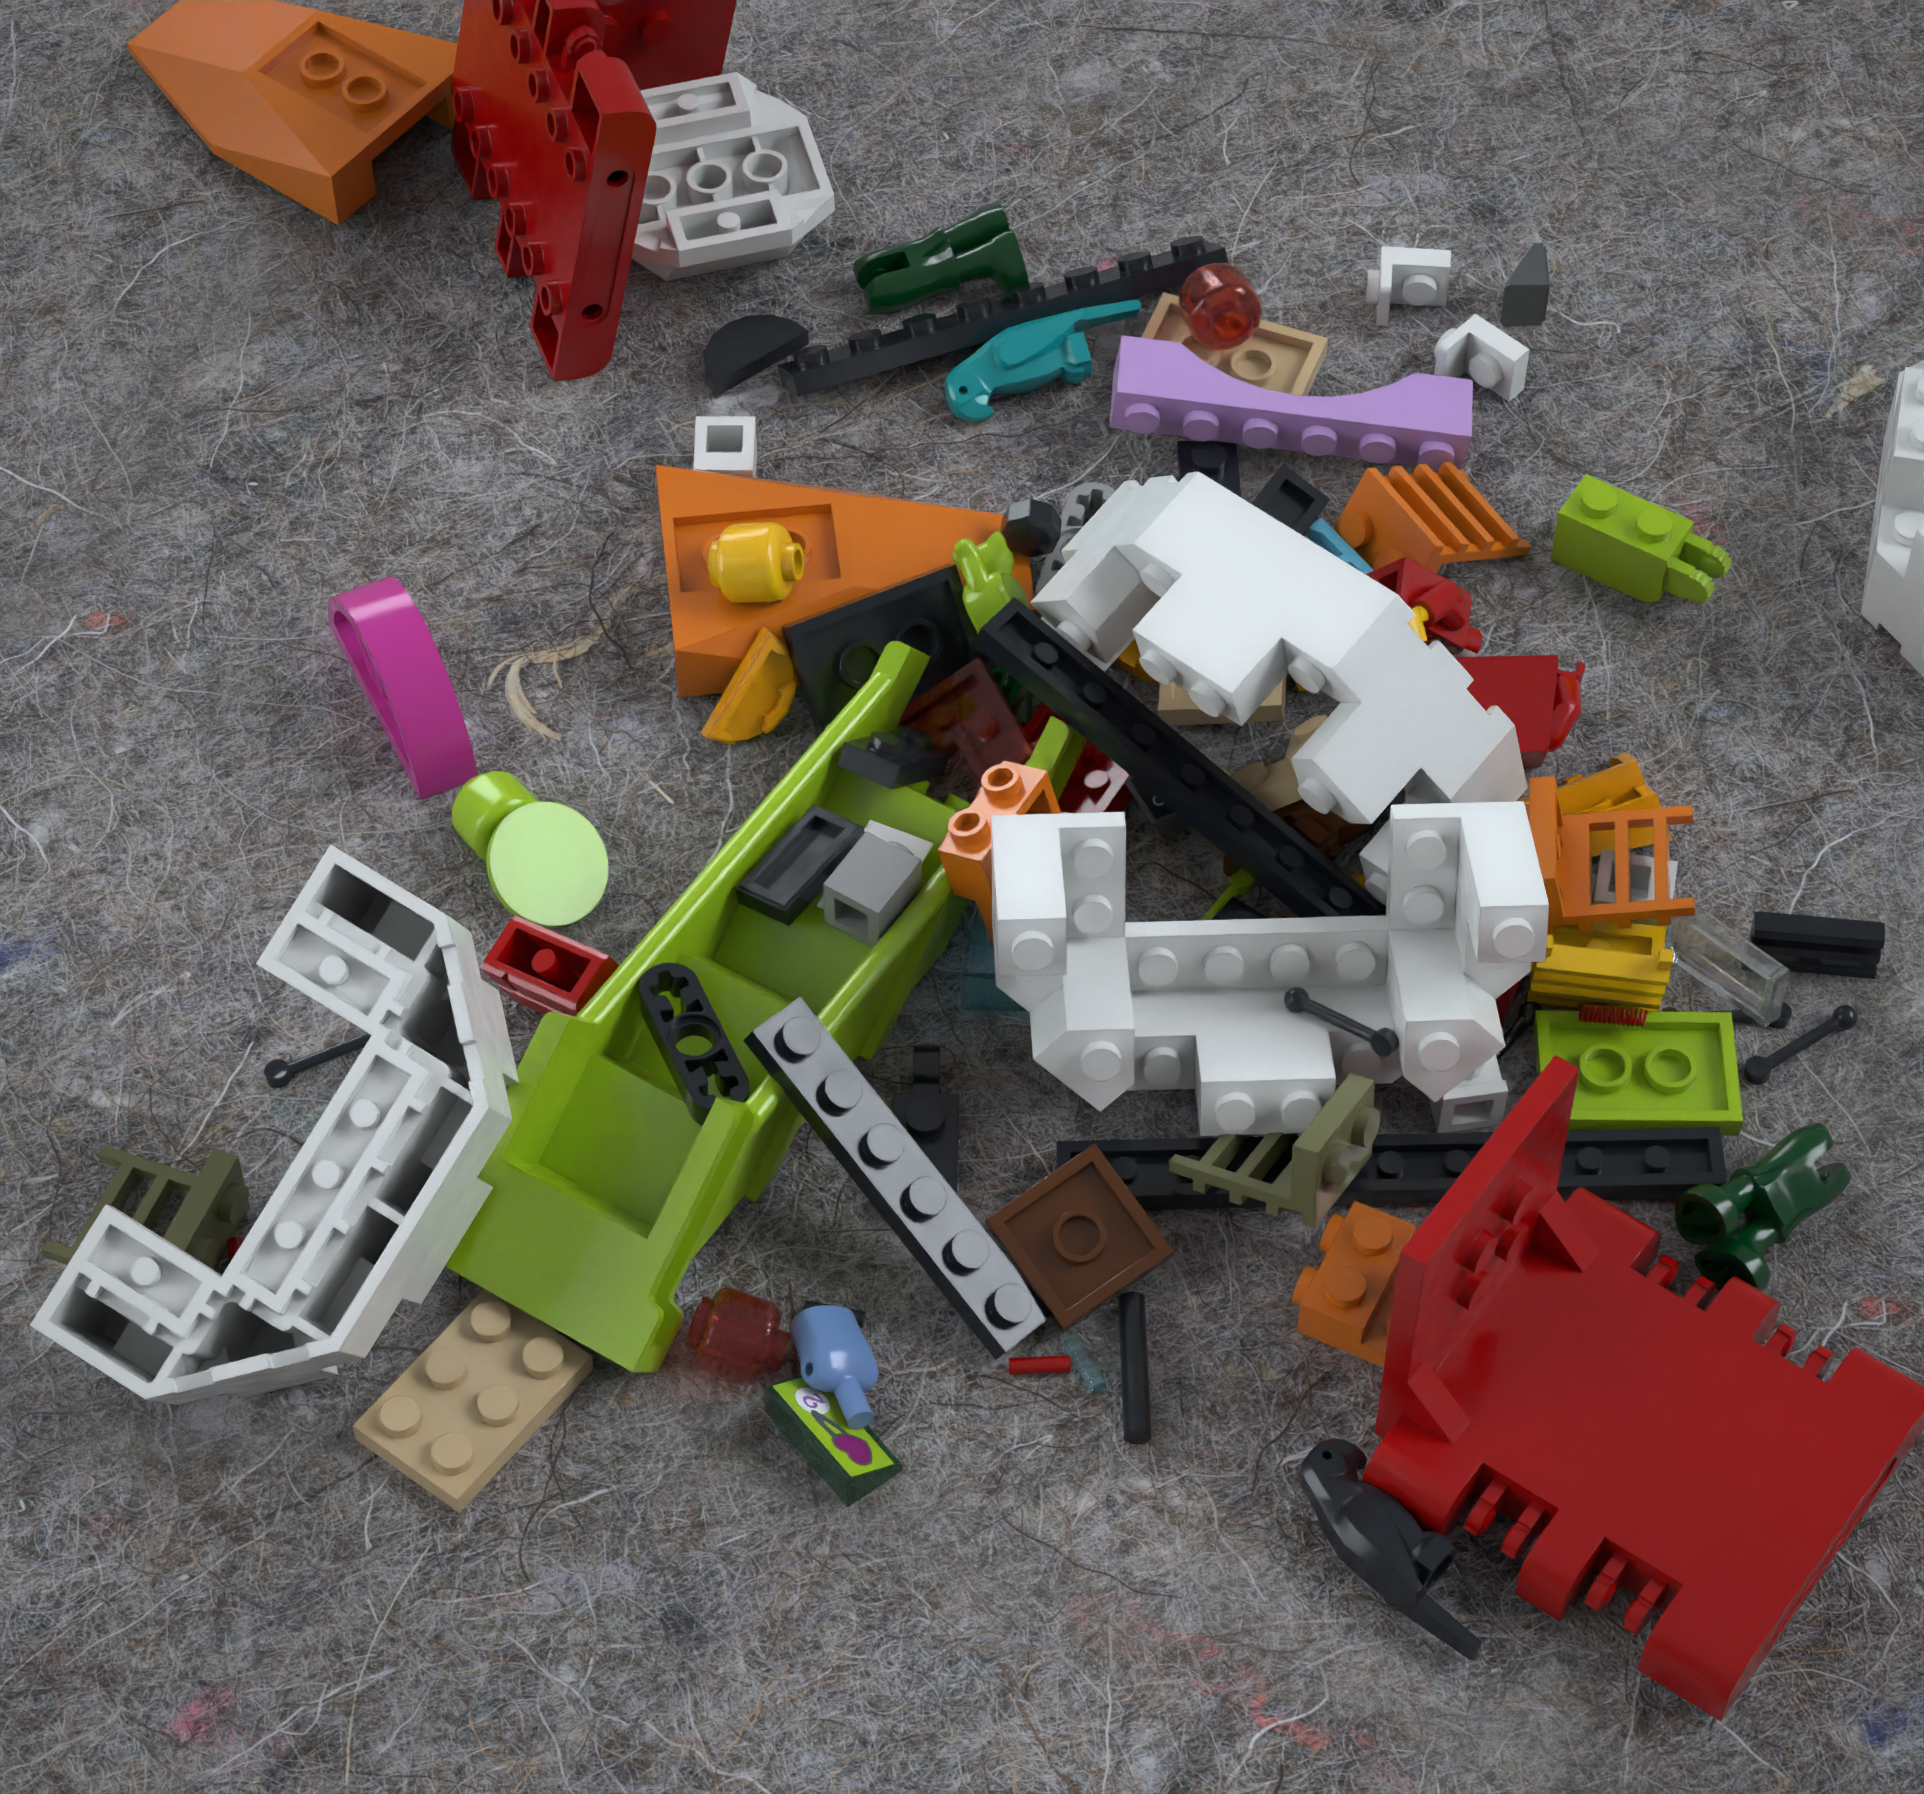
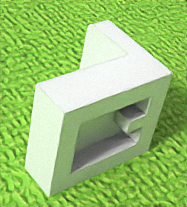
[1366,246,1451,327]
[1434,314,1530,402]

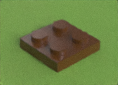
[985,1143,1174,1333]

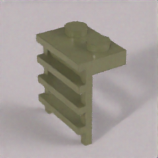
[1169,1073,1381,1229]
[42,1145,250,1270]

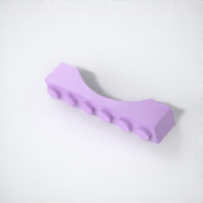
[1109,335,1473,471]

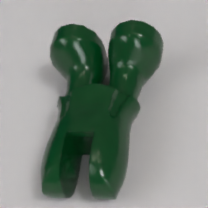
[853,202,1029,314]
[1675,1122,1852,1291]

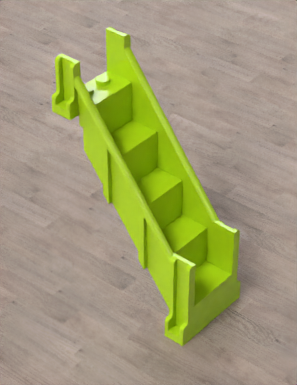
[445,641,1086,1373]

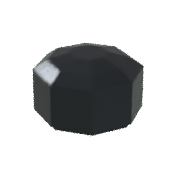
[1000,498,1062,558]

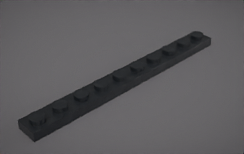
[1056,1127,1727,1210]

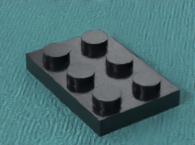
[781,564,991,737]

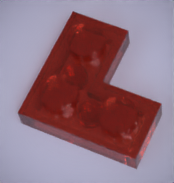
[896,657,1035,787]

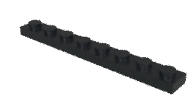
[777,236,1230,396]
[972,597,1386,918]

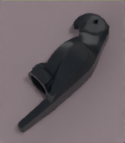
[1299,1438,1482,1660]

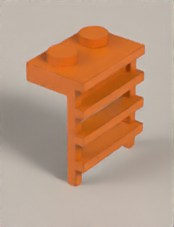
[1333,462,1532,573]
[1525,776,1696,934]

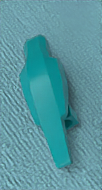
[944,299,1141,423]

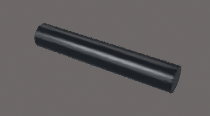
[1118,1291,1151,1444]

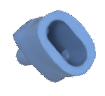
[789,1305,878,1429]

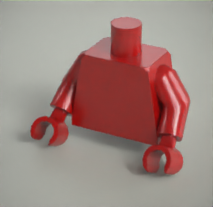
[1454,655,1585,799]

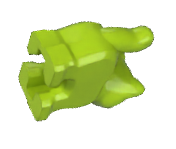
[952,531,1031,633]

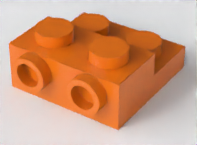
[938,760,1061,946]
[1292,1200,1416,1367]

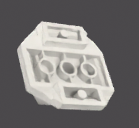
[631,72,835,281]

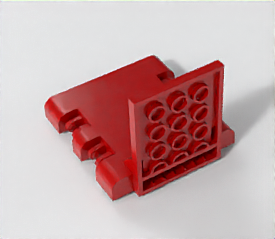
[450,0,737,382]
[1362,1055,1924,1722]

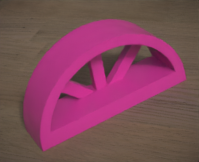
[328,576,478,800]

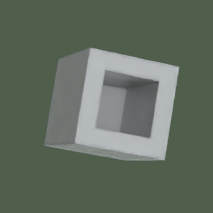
[823,831,922,948]

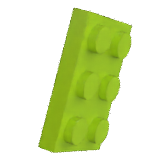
[1533,1010,1743,1136]

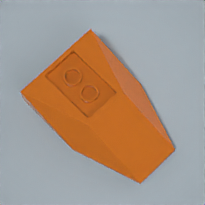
[127,0,458,226]
[655,465,1037,697]

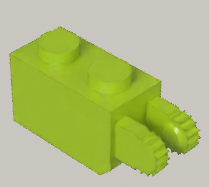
[1551,474,1732,604]

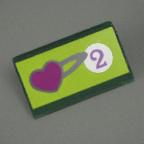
[764,1375,903,1507]

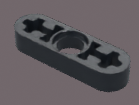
[639,963,749,1126]

